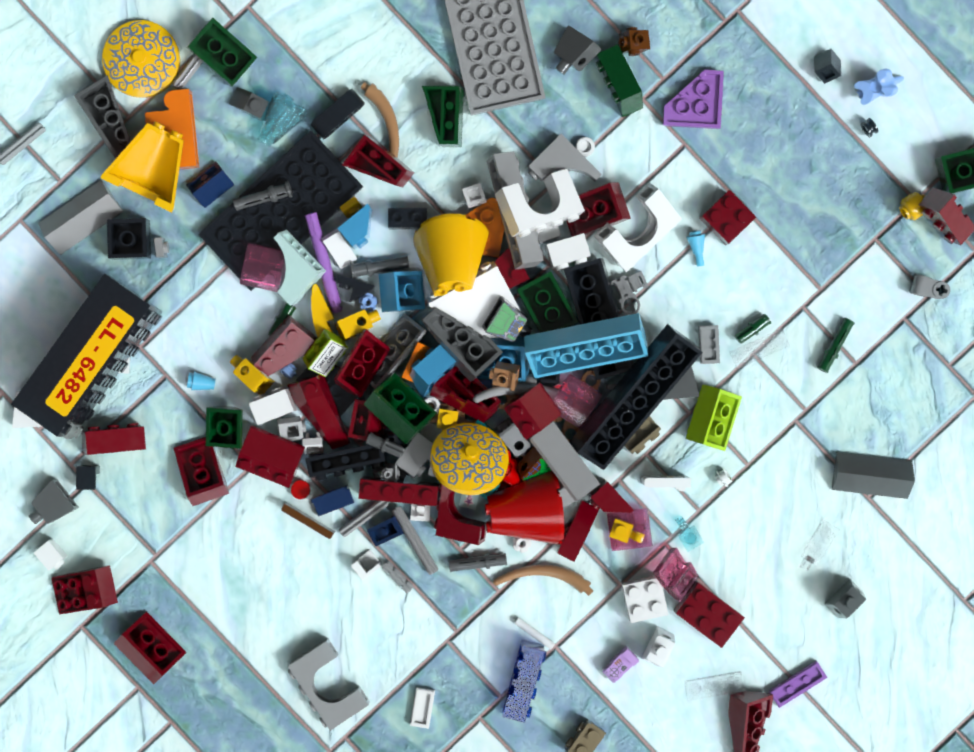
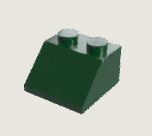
[206,406,243,449]

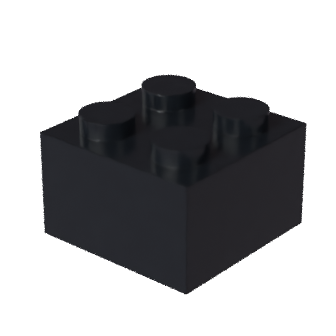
[107,218,151,260]

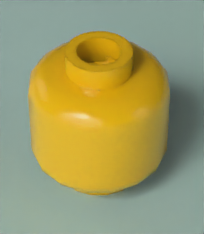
[899,192,926,220]

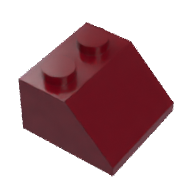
[504,382,562,440]
[588,479,634,513]

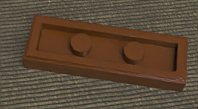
[281,502,336,539]

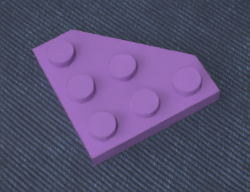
[663,70,724,129]

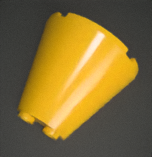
[100,121,184,213]
[413,214,489,297]

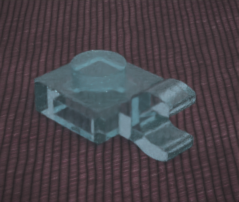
[675,516,704,552]

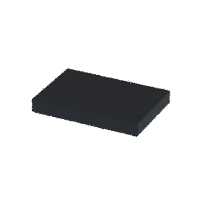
[296,365,358,417]

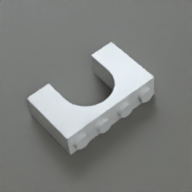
[495,169,585,238]
[594,183,682,272]

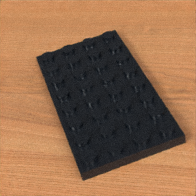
[198,130,364,291]

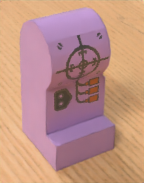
[602,646,639,683]

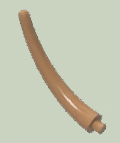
[361,82,399,158]
[493,564,594,596]

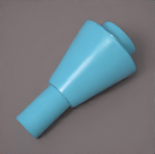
[686,230,705,267]

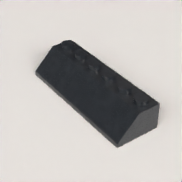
[564,258,634,380]

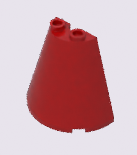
[484,471,564,544]

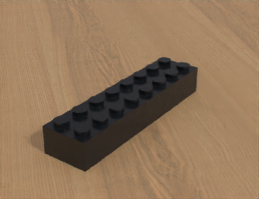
[569,324,703,470]

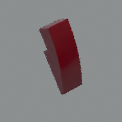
[556,500,599,562]

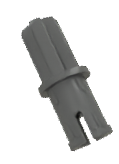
[366,432,405,458]

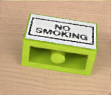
[302,329,348,377]

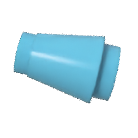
[187,371,216,390]

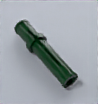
[817,318,855,373]

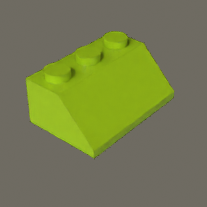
[685,384,742,451]

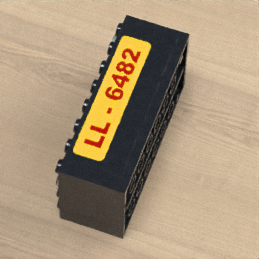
[11,273,162,439]

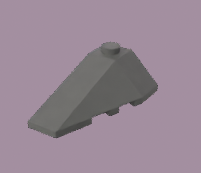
[422,308,503,382]

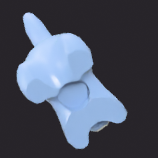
[854,68,904,105]

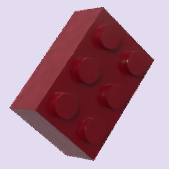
[673,580,745,648]

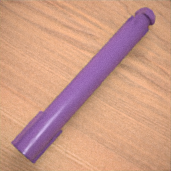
[305,212,343,313]

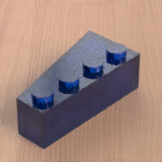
[502,639,547,723]

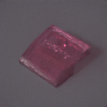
[240,243,285,292]
[553,374,602,429]
[607,508,653,551]
[653,547,699,602]

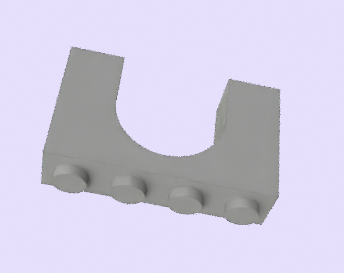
[288,638,370,731]

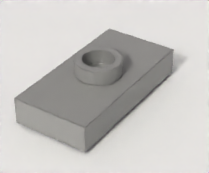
[698,325,720,364]

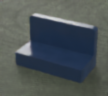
[186,161,234,208]
[311,485,355,517]

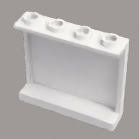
[426,261,528,339]

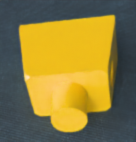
[335,309,381,341]
[230,355,275,395]

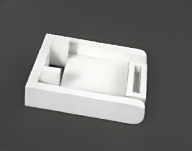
[640,475,691,491]

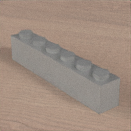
[486,152,544,270]

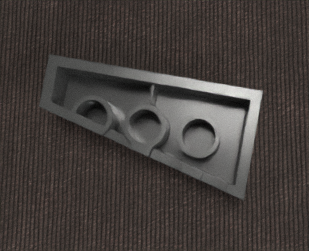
[74,76,131,159]

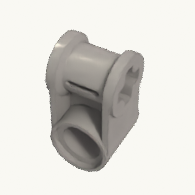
[910,275,950,299]

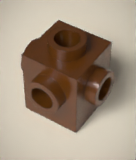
[618,27,650,56]

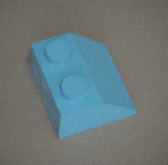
[337,204,372,249]
[378,271,425,312]
[410,345,456,398]

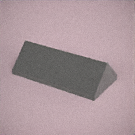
[832,452,915,499]

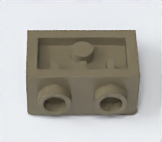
[625,416,661,454]
[565,719,606,752]

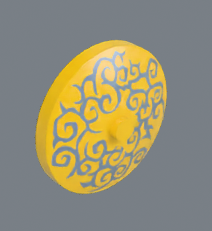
[102,20,180,98]
[430,423,509,495]

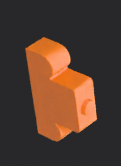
[145,89,200,169]

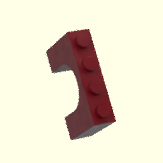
[358,476,439,506]
[434,483,486,545]

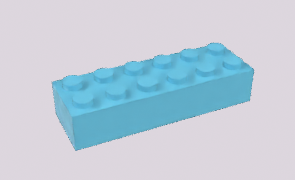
[524,313,649,378]

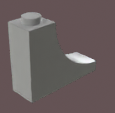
[528,134,602,182]

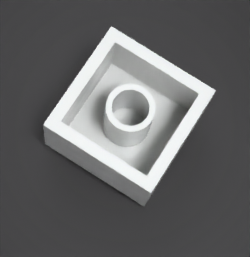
[545,233,591,271]
[249,387,297,425]
[621,575,668,623]

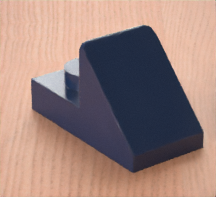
[367,516,404,547]

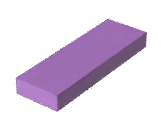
[768,661,828,708]

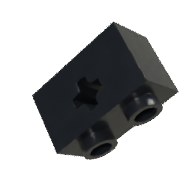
[388,208,427,230]

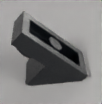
[335,274,375,303]

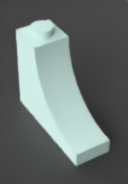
[274,230,326,306]

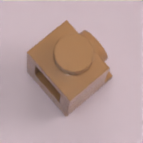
[489,361,520,391]

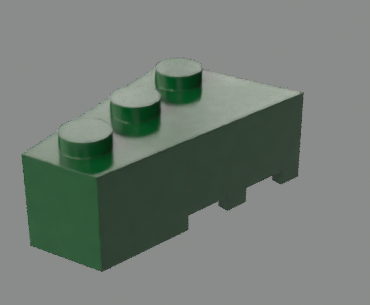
[595,44,643,117]
[422,86,464,147]

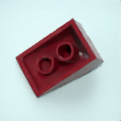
[567,182,631,237]
[173,437,229,506]

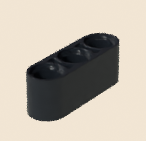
[311,89,365,140]

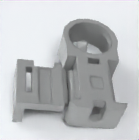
[611,271,649,315]

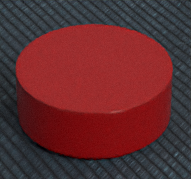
[291,480,311,499]

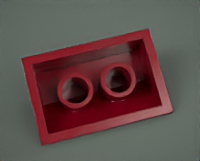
[334,329,391,397]
[235,425,305,488]
[114,612,187,684]

